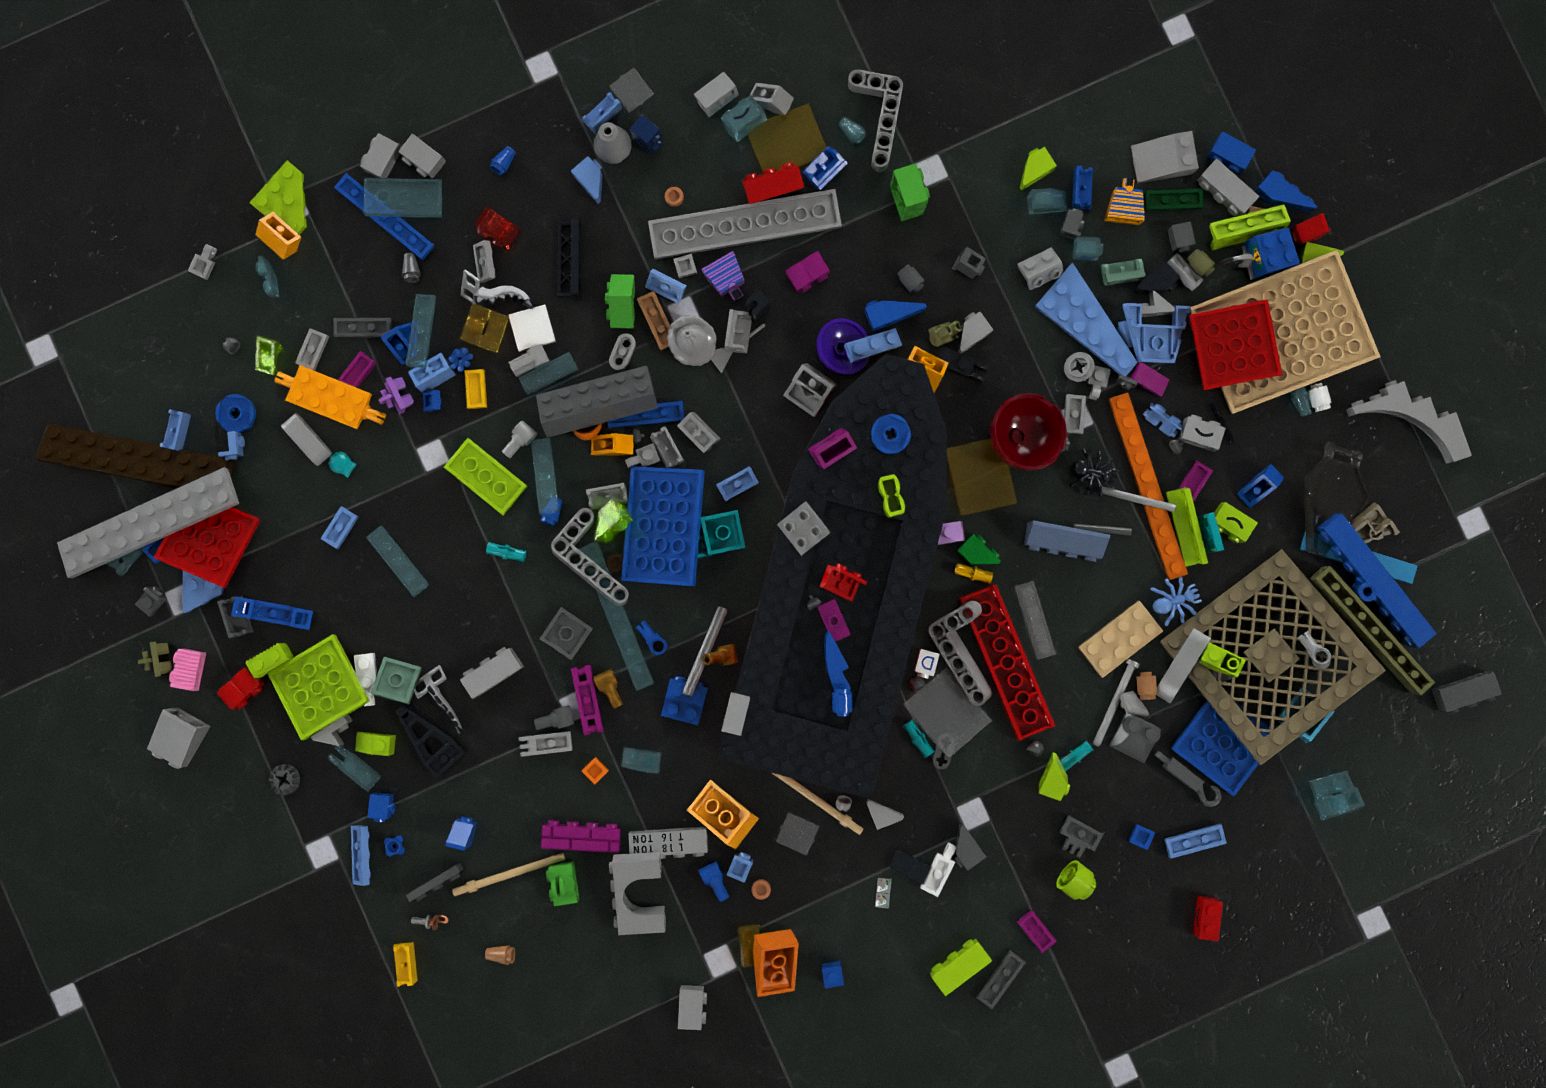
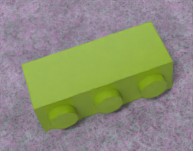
[930,939,992,996]

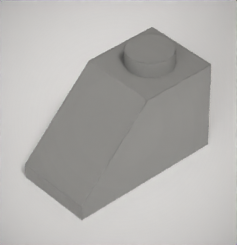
[748,83,794,115]
[958,312,993,353]

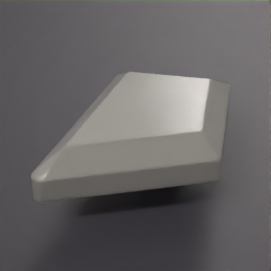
[1118,691,1149,717]

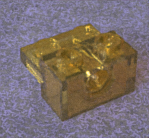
[459,303,509,353]

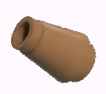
[485,945,516,965]

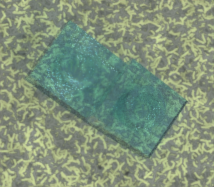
[256,256,279,298]

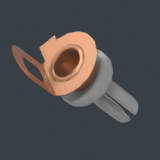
[411,915,448,930]

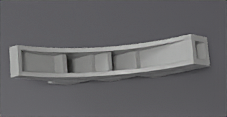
[1346,380,1472,464]

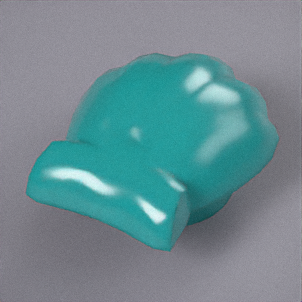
[328,451,357,478]

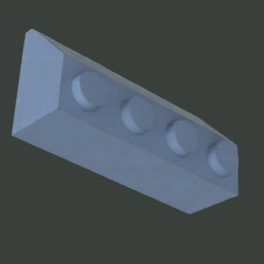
[1023,520,1110,562]

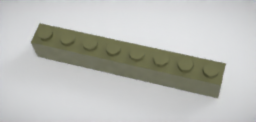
[1308,566,1435,695]

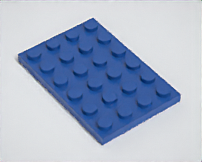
[621,466,705,586]

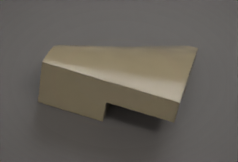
[1349,502,1400,543]

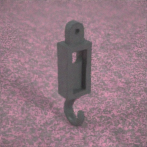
[1154,751,1221,807]

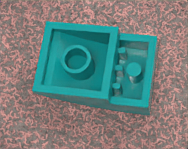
[698,510,746,558]

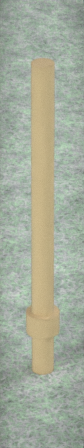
[772,773,863,835]
[452,853,565,896]

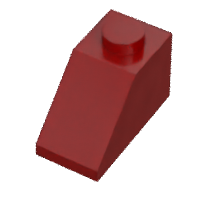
[1289,213,1330,248]

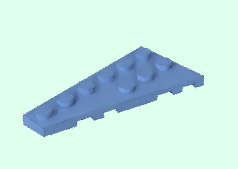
[1035,262,1138,376]

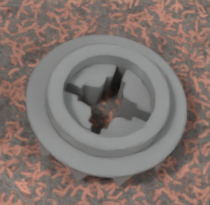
[1064,352,1095,383]

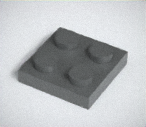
[540,607,594,660]

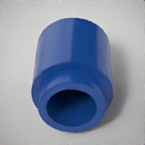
[832,686,853,717]

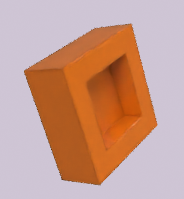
[582,757,609,784]

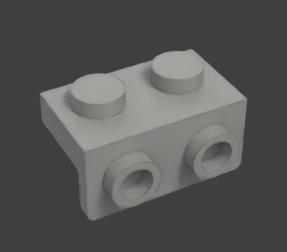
[1017,247,1063,290]

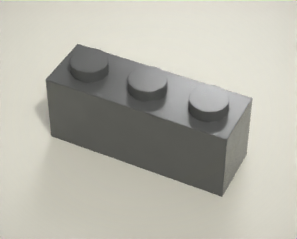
[1432,671,1502,714]

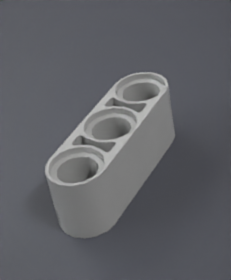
[281,413,333,466]

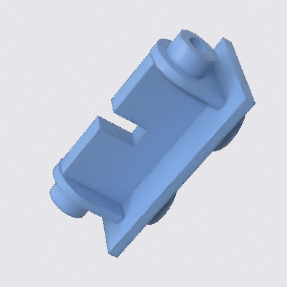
[1143,402,1182,438]

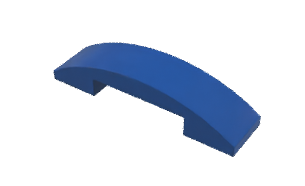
[231,597,313,630]

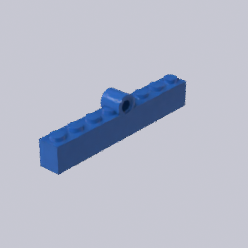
[1317,514,1437,648]

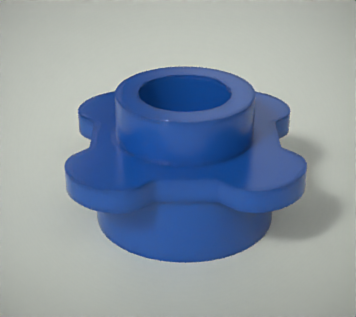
[384,835,405,857]

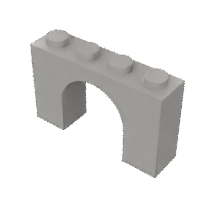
[609,852,666,935]

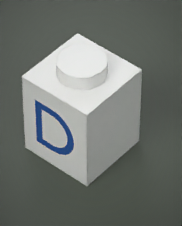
[913,649,940,679]

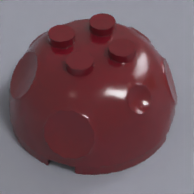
[989,393,1067,471]

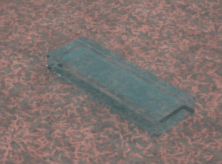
[519,352,579,395]

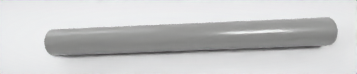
[1102,486,1176,512]

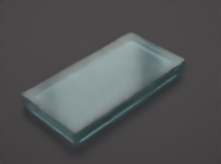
[364,178,442,218]

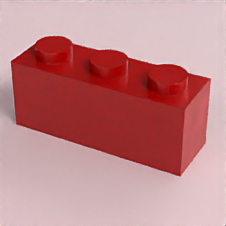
[742,162,804,204]

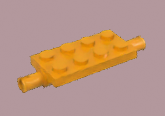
[275,365,386,429]

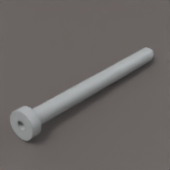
[1093,659,1140,746]

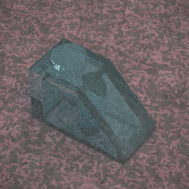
[1027,188,1067,214]

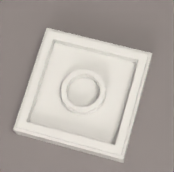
[509,305,556,352]

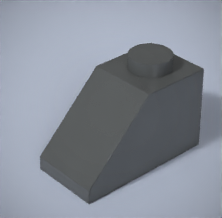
[954,823,986,871]

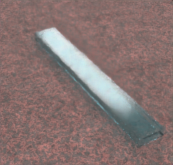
[580,542,654,691]

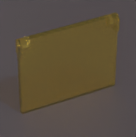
[745,103,826,173]

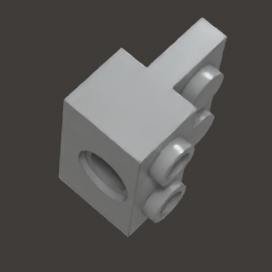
[783,363,838,417]

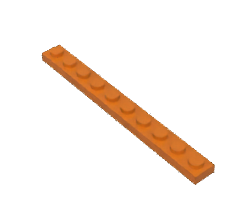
[1108,393,1188,580]

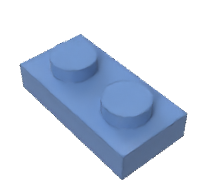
[645,269,687,304]
[716,466,759,502]
[321,506,359,549]

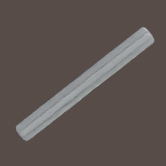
[683,607,727,696]

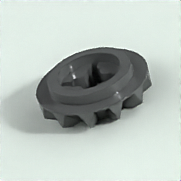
[268,764,300,795]

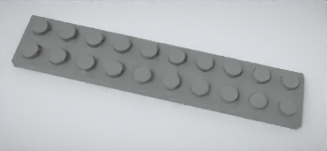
[648,189,842,260]
[57,467,239,578]

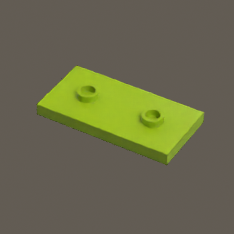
[444,438,527,516]

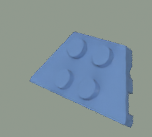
[183,571,224,613]

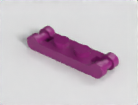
[571,664,604,736]

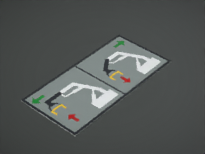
[874,877,892,909]

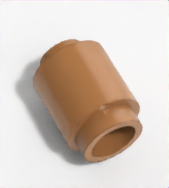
[1136,672,1157,700]

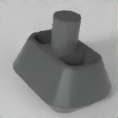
[631,428,645,444]
[1169,440,1183,454]
[807,595,821,610]

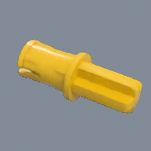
[954,563,993,584]

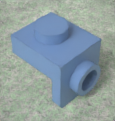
[218,431,245,461]
[727,852,753,883]

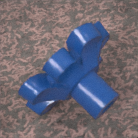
[449,347,473,372]

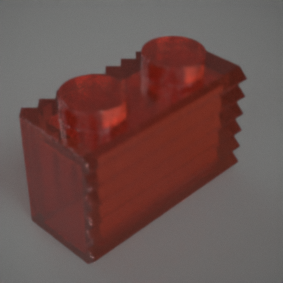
[474,206,520,249]

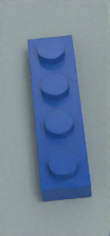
[608,401,684,429]

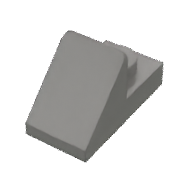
[1142,291,1175,317]
[311,715,352,746]

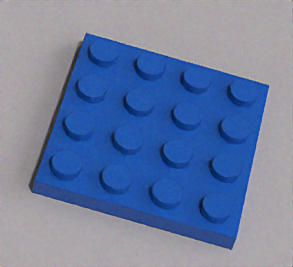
[1170,701,1269,797]

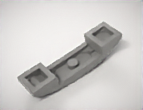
[1155,628,1211,703]

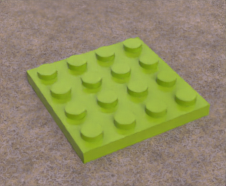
[267,634,370,740]

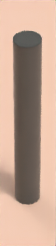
[1073,523,1132,536]

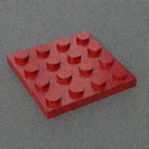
[1189,299,1282,390]
[154,507,261,589]

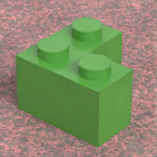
[605,274,635,328]

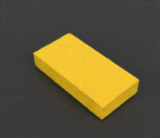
[464,369,487,409]

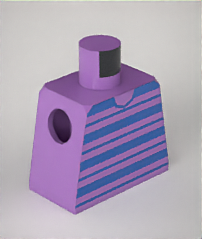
[702,251,745,301]

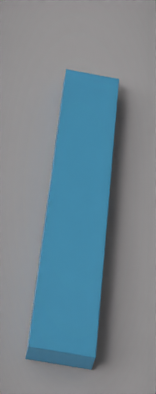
[1300,531,1418,584]

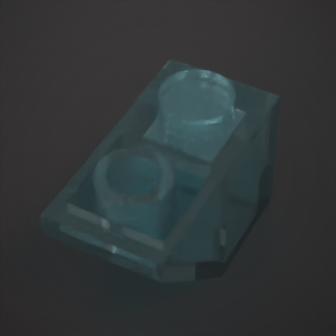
[621,747,662,774]

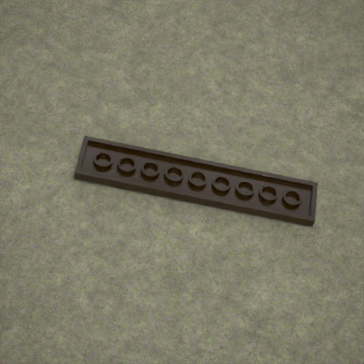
[35,424,236,488]

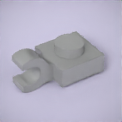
[188,244,217,280]
[1086,366,1111,400]
[625,443,661,468]

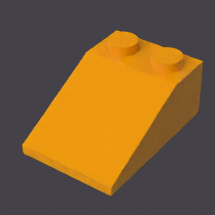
[687,780,759,849]

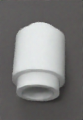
[1308,383,1332,412]

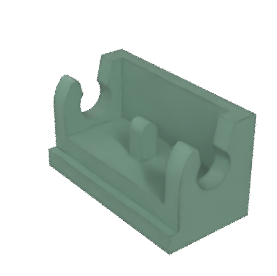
[1101,259,1145,286]

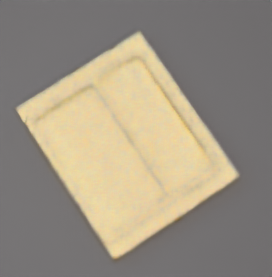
[947,439,1017,516]

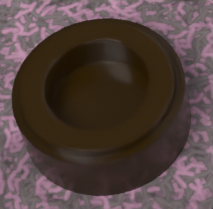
[606,553,623,573]

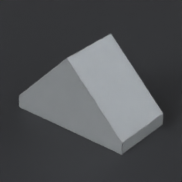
[866,799,904,830]

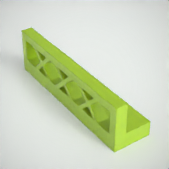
[1209,205,1291,250]
[1166,487,1208,566]

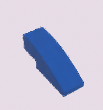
[824,630,851,689]

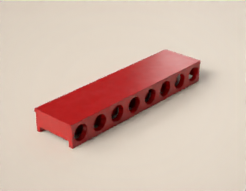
[958,584,1055,741]

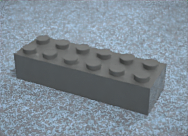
[536,365,658,438]

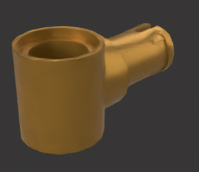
[702,644,738,666]
[593,669,623,709]

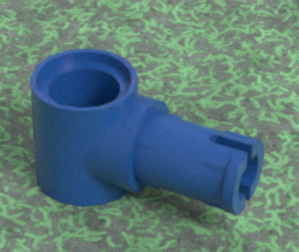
[636,620,668,655]
[699,861,729,902]

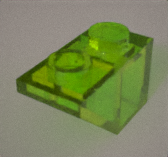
[594,499,633,543]

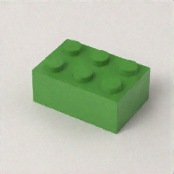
[890,163,930,222]

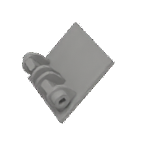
[777,501,831,556]

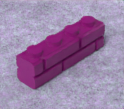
[541,820,622,853]

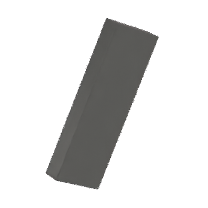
[333,318,392,338]
[975,949,1026,1009]

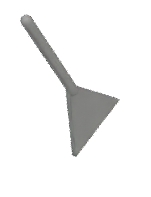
[711,324,765,374]

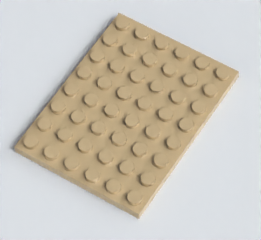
[1190,250,1380,414]

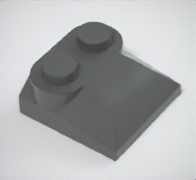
[1109,712,1162,763]

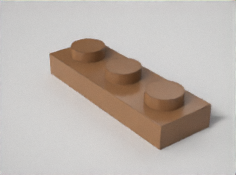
[637,291,670,351]

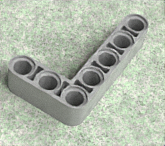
[848,70,903,172]
[551,508,629,606]
[929,601,992,706]

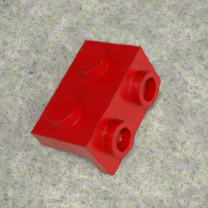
[819,564,867,602]

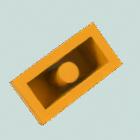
[591,433,634,456]

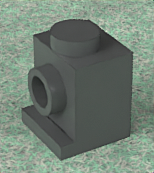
[1059,208,1084,241]
[952,247,986,279]

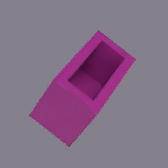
[808,428,857,469]

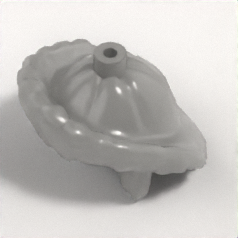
[667,315,717,366]

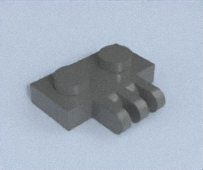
[1059,815,1104,858]

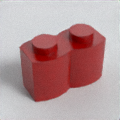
[217,667,265,710]

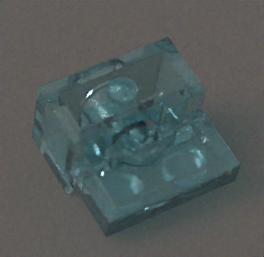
[1309,770,1365,821]

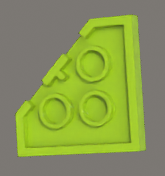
[250,160,307,235]

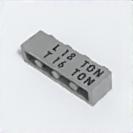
[628,827,708,859]

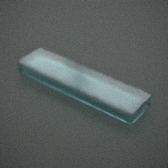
[406,294,436,368]
[531,438,559,515]
[366,526,429,597]

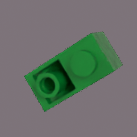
[956,534,1001,565]

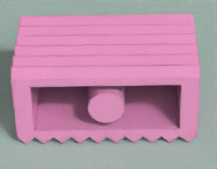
[169,648,206,691]

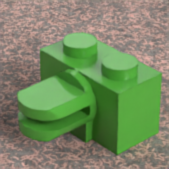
[546,861,580,906]

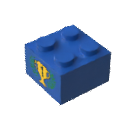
[1244,228,1300,279]

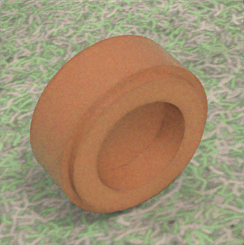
[665,187,684,207]
[752,879,771,900]

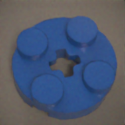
[215,394,256,433]
[871,414,911,454]

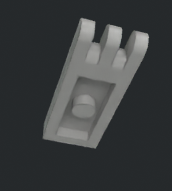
[519,731,573,757]

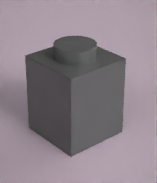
[1167,221,1196,253]

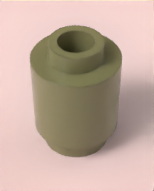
[1187,249,1215,277]

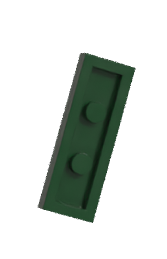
[1144,188,1204,211]

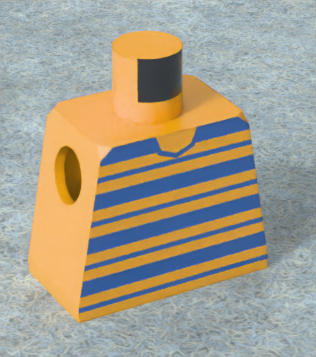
[1104,178,1145,225]

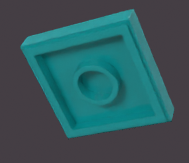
[1197,512,1224,553]

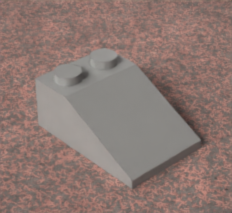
[1131,131,1199,183]

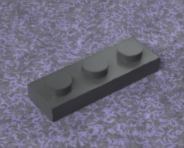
[406,863,463,902]

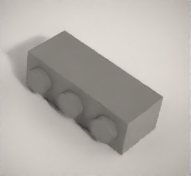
[1197,158,1259,216]
[460,647,524,699]

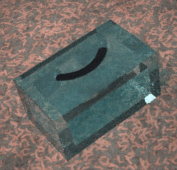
[721,95,767,142]

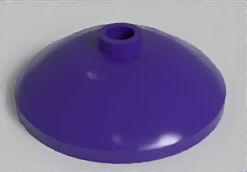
[816,318,870,375]

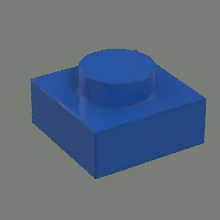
[423,390,441,412]
[1128,824,1155,850]

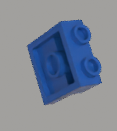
[661,676,708,725]

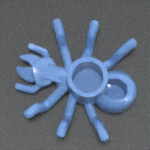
[1151,577,1202,626]

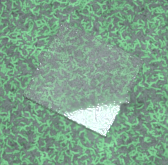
[609,68,654,113]
[776,812,819,855]

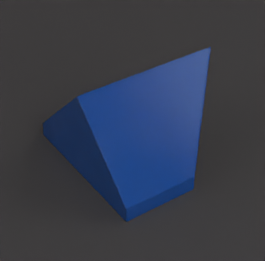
[380,321,419,365]

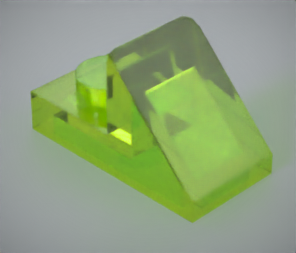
[255,335,283,375]

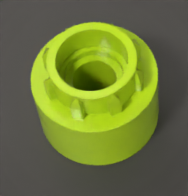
[1057,860,1096,900]

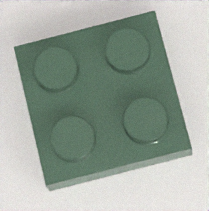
[371,657,422,705]

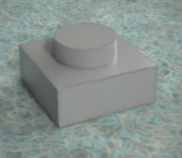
[673,254,697,279]

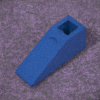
[1254,170,1317,213]

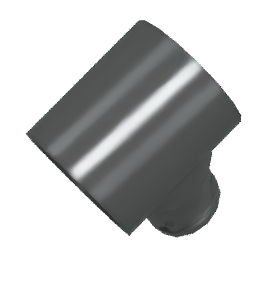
[534,705,574,730]

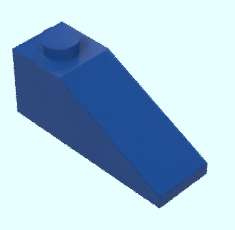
[864,300,927,332]

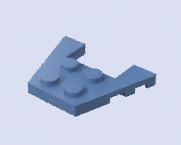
[1123,303,1191,363]

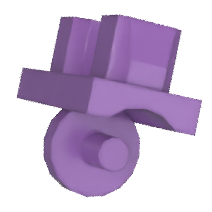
[379,377,414,414]

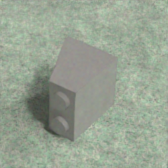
[147,707,211,769]

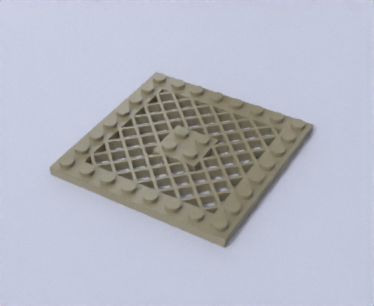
[1160,549,1386,765]

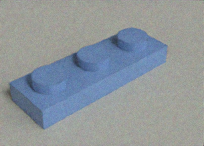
[844,328,902,363]
[1164,824,1227,858]
[351,825,371,886]

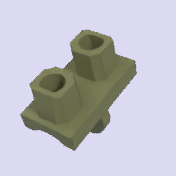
[928,321,962,347]
[137,642,172,677]

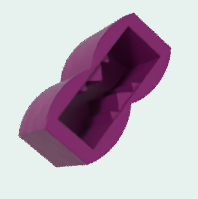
[785,251,830,293]

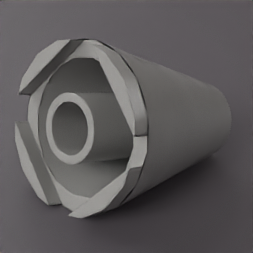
[594,122,632,164]

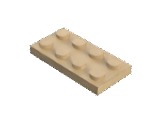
[1078,601,1163,678]

